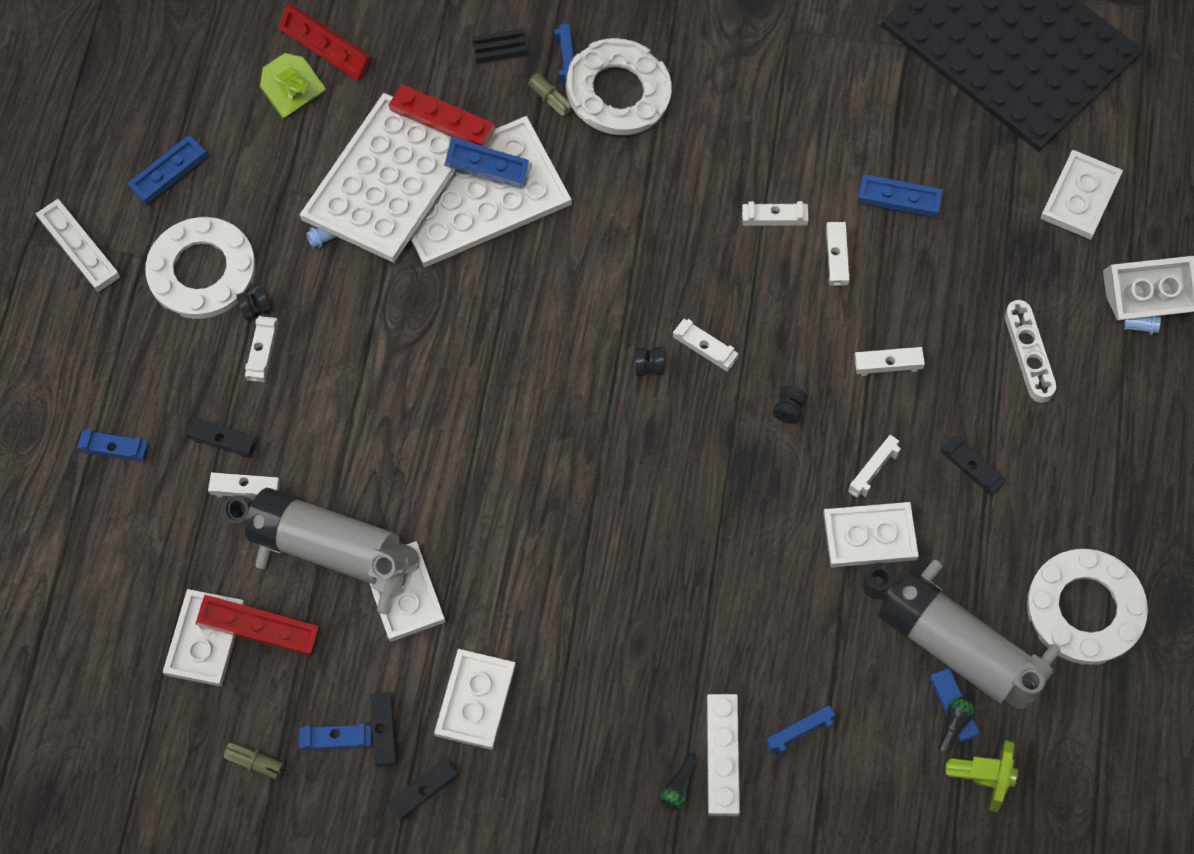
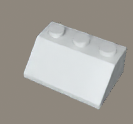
[1103,256,1194,320]

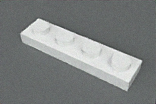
[36,199,120,292]
[707,694,739,816]

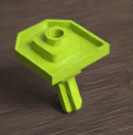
[260,53,326,119]
[945,741,1018,812]

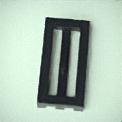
[472,28,528,64]

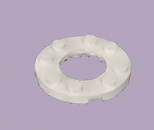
[566,39,671,135]
[146,217,256,319]
[1027,549,1148,665]

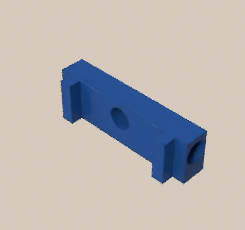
[554,24,573,84]
[77,429,150,462]
[929,668,979,744]
[766,705,835,756]
[299,724,372,750]

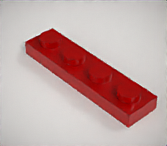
[278,4,372,80]
[388,84,495,147]
[195,594,319,657]

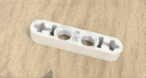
[1005,300,1056,403]

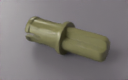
[528,73,572,116]
[224,742,285,781]

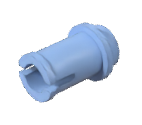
[306,227,337,248]
[1124,316,1161,335]

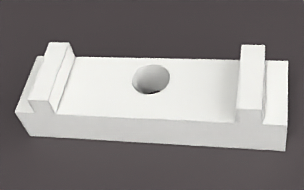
[742,201,808,226]
[826,222,849,286]
[245,316,279,382]
[673,319,739,372]
[854,347,925,376]
[848,435,901,498]
[208,473,280,498]

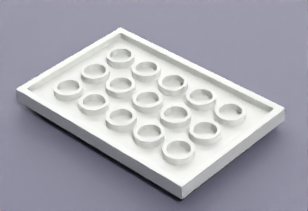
[300,93,456,263]
[410,116,572,268]

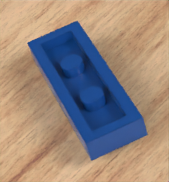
[127,135,208,205]
[444,137,529,188]
[857,174,943,218]

